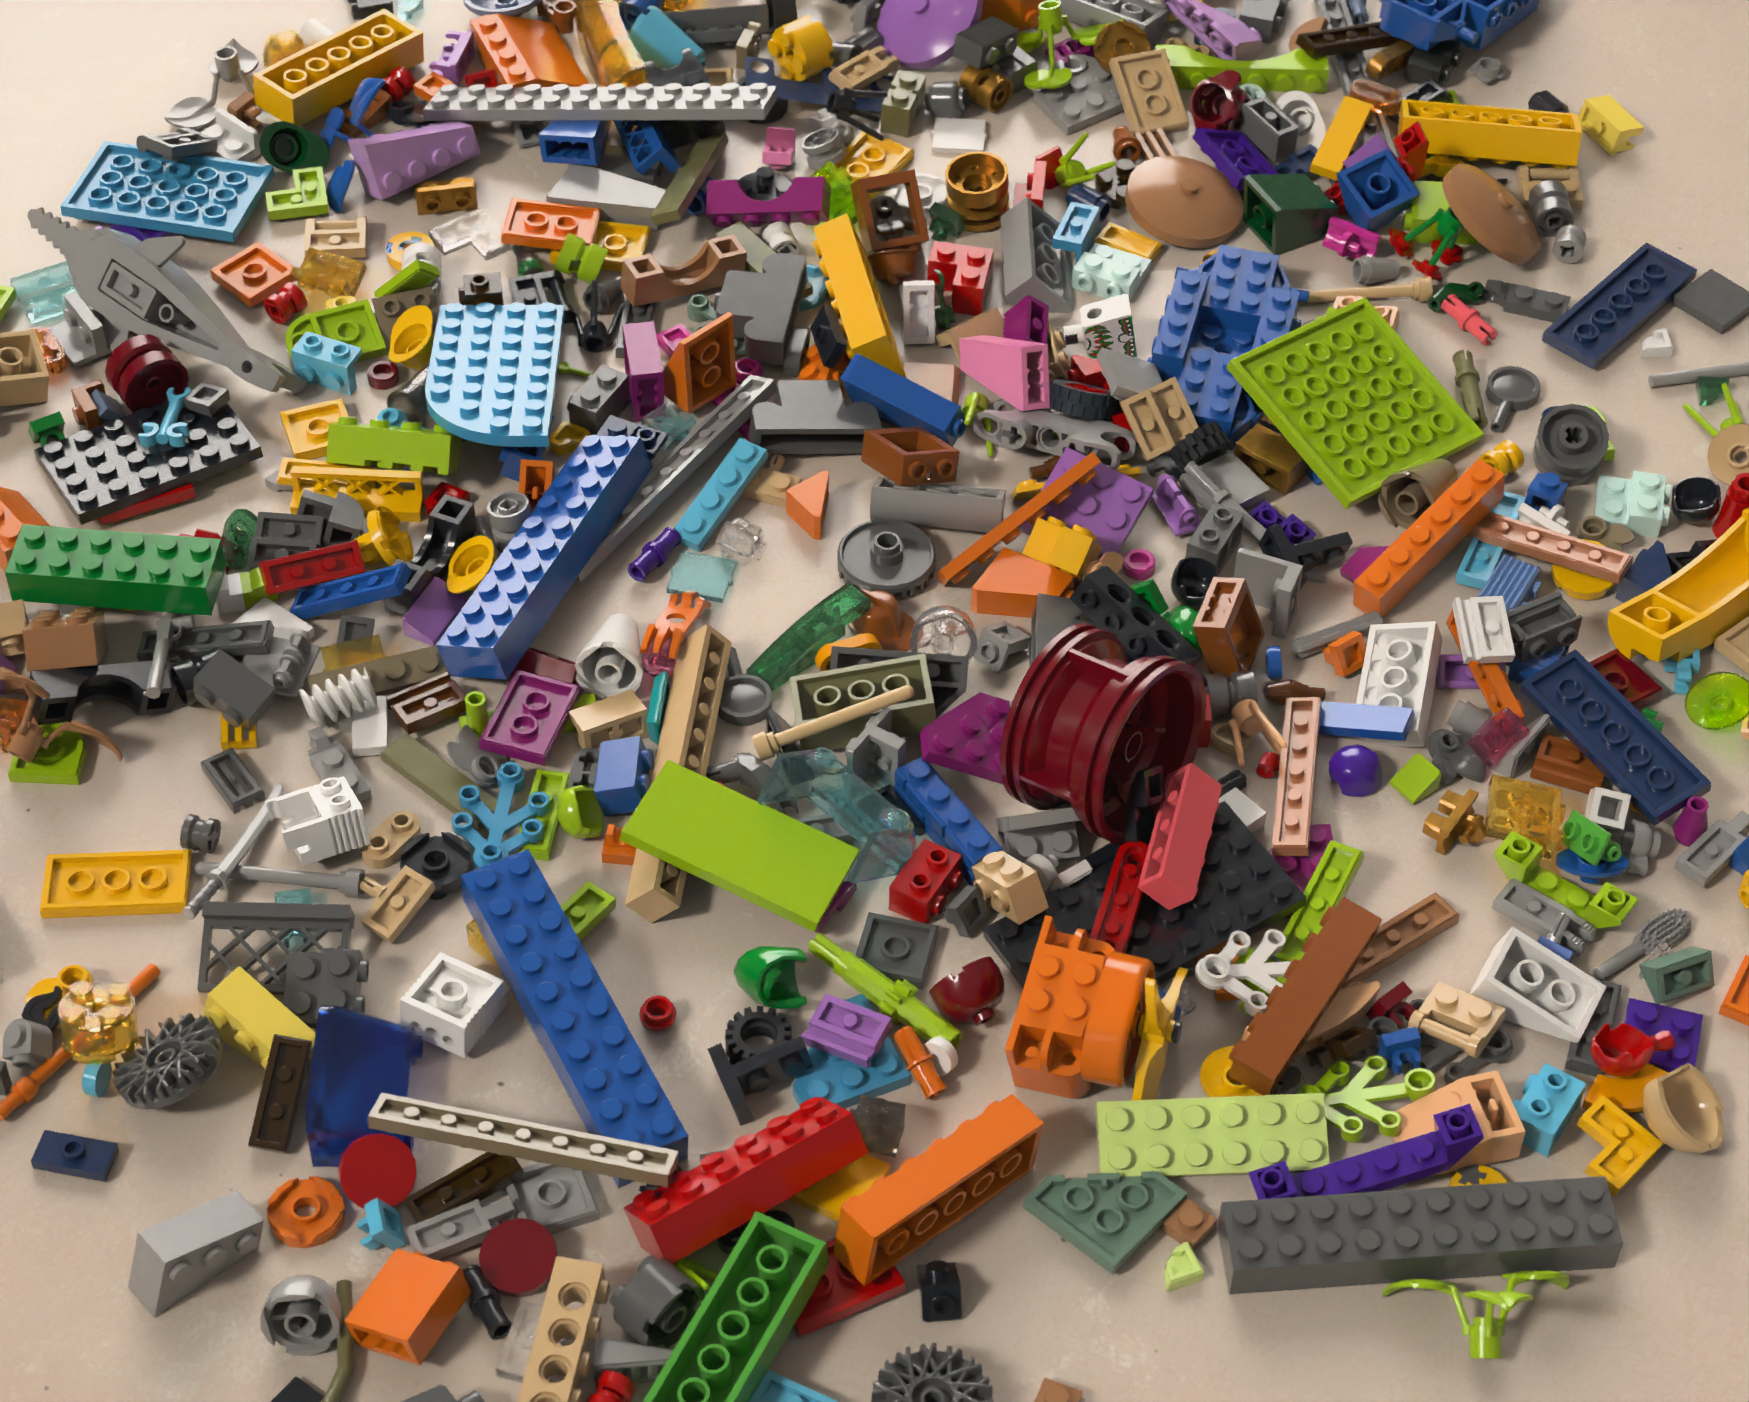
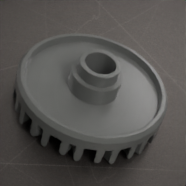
[837,519,936,600]
[112,1013,223,1110]
[872,1343,993,1402]

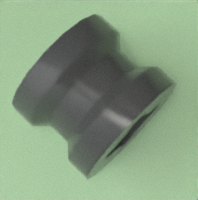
[180,814,221,854]

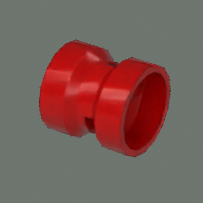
[380,66,416,102]
[263,282,307,325]
[586,1370,637,1402]

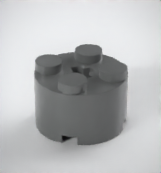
[610,1255,704,1348]

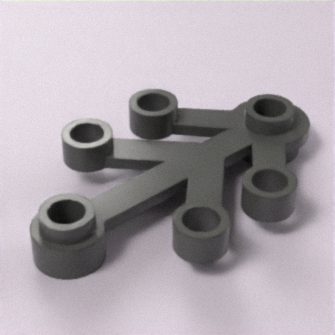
[1368,999,1513,1085]

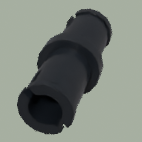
[462,1265,513,1340]

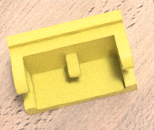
[1578,95,1644,156]

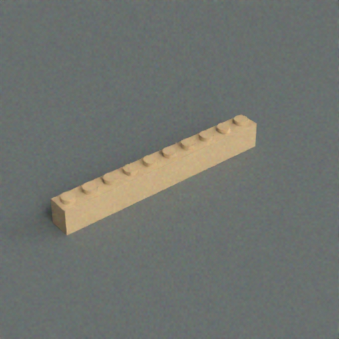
[625,624,732,923]

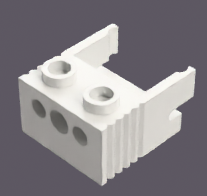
[266,776,371,866]
[400,952,509,1058]

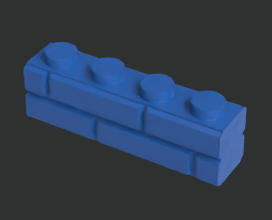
[894,757,1003,886]

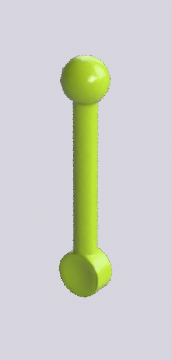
[558,361,594,378]

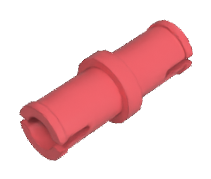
[1441,294,1498,346]

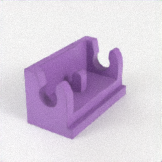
[429,30,475,88]

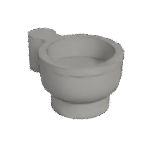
[1621,819,1661,876]

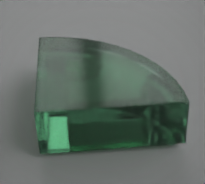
[1696,376,1729,406]

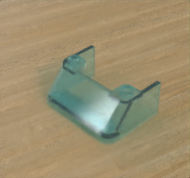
[757,747,917,884]

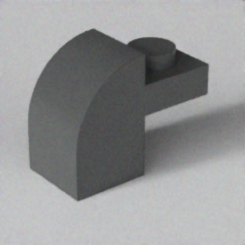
[297,489,365,547]

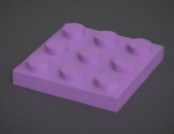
[1020,447,1153,560]

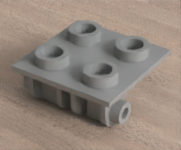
[241,629,321,698]

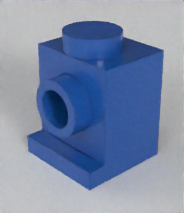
[1525,472,1568,511]

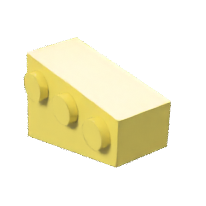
[202,966,322,1070]

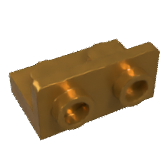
[414,177,478,216]

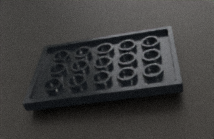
[34,399,263,525]

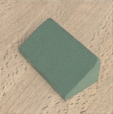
[1639,947,1714,1004]

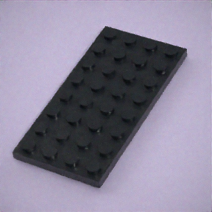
[983,801,1306,988]

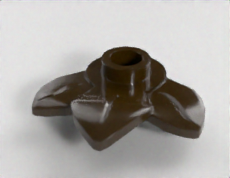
[870,196,914,241]

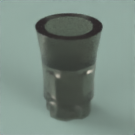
[387,363,429,426]

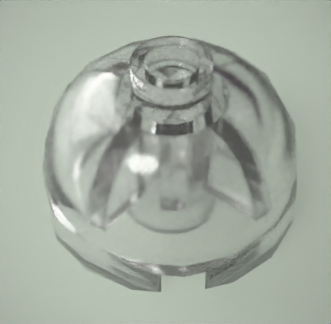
[910,605,978,665]

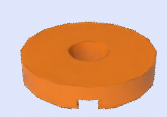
[267,1176,346,1248]

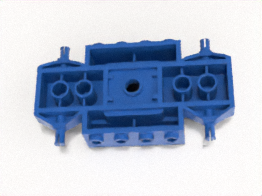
[1379,0,1539,51]
[1147,245,1310,450]

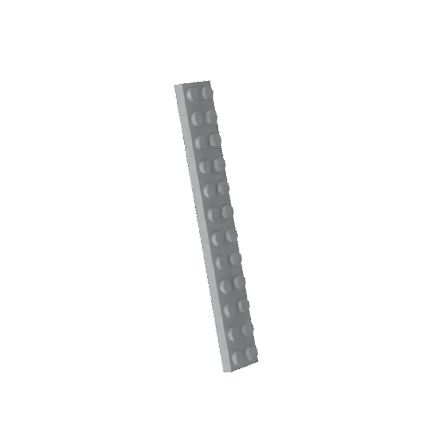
[422,83,778,121]

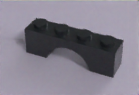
[384,494,477,615]
[26,661,177,725]

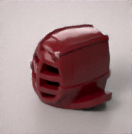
[1189,70,1251,131]

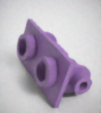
[1151,473,1202,537]

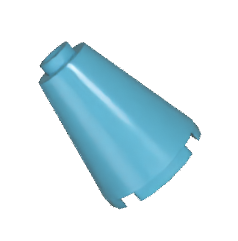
[624,5,707,69]

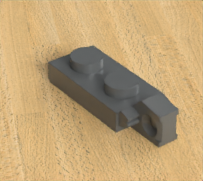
[1482,279,1571,323]

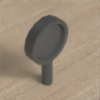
[1486,366,1540,433]
[718,647,772,726]

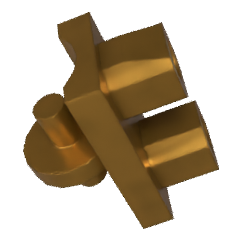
[1422,788,1487,856]

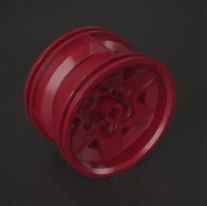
[1000,623,1206,845]

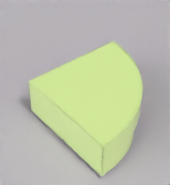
[1164,1241,1204,1292]

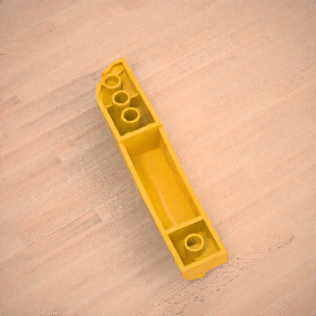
[1608,508,1749,663]

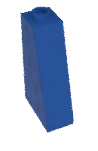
[538,120,611,165]
[840,353,966,446]

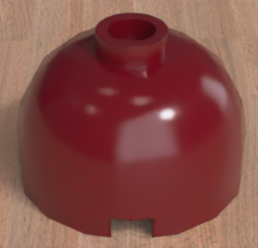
[929,956,1005,1026]

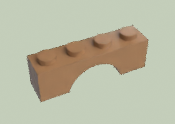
[621,234,747,307]

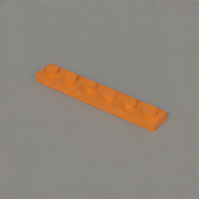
[936,452,1101,586]

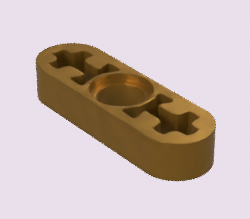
[1365,40,1416,81]

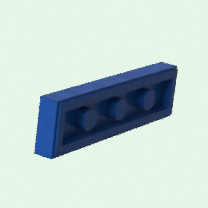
[290,563,412,620]

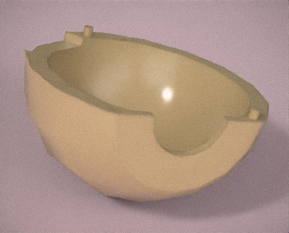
[1643,1063,1725,1154]

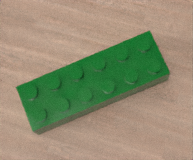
[5,524,226,616]

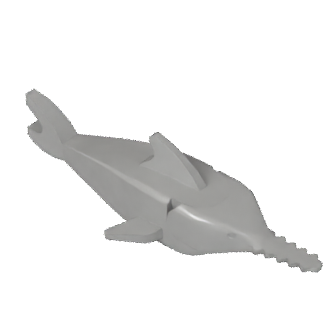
[27,207,308,393]

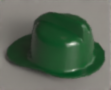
[259,121,329,175]

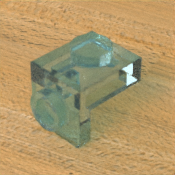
[641,401,696,451]

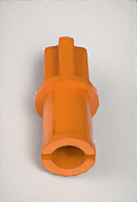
[894,1026,947,1100]

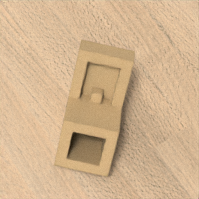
[0,599,29,657]

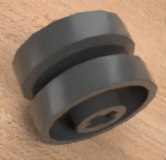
[1532,404,1609,486]

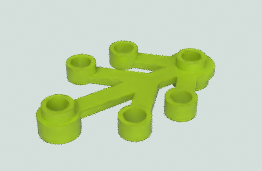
[1297,1055,1436,1142]

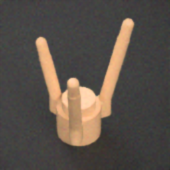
[1228,699,1287,767]

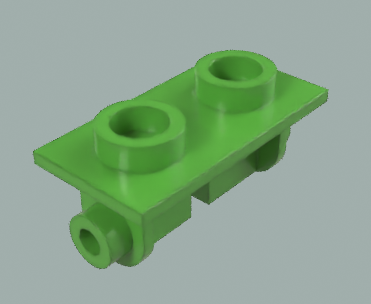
[1558,809,1622,867]

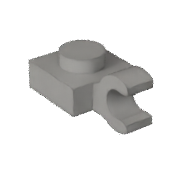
[851,0,881,32]

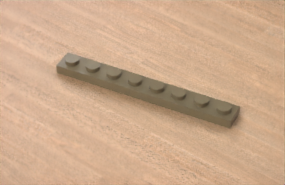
[368,1093,679,1187]

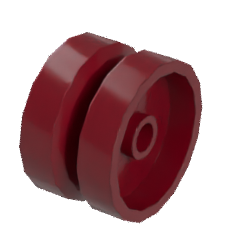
[105,334,189,413]

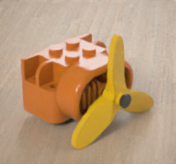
[1005,915,1188,1100]

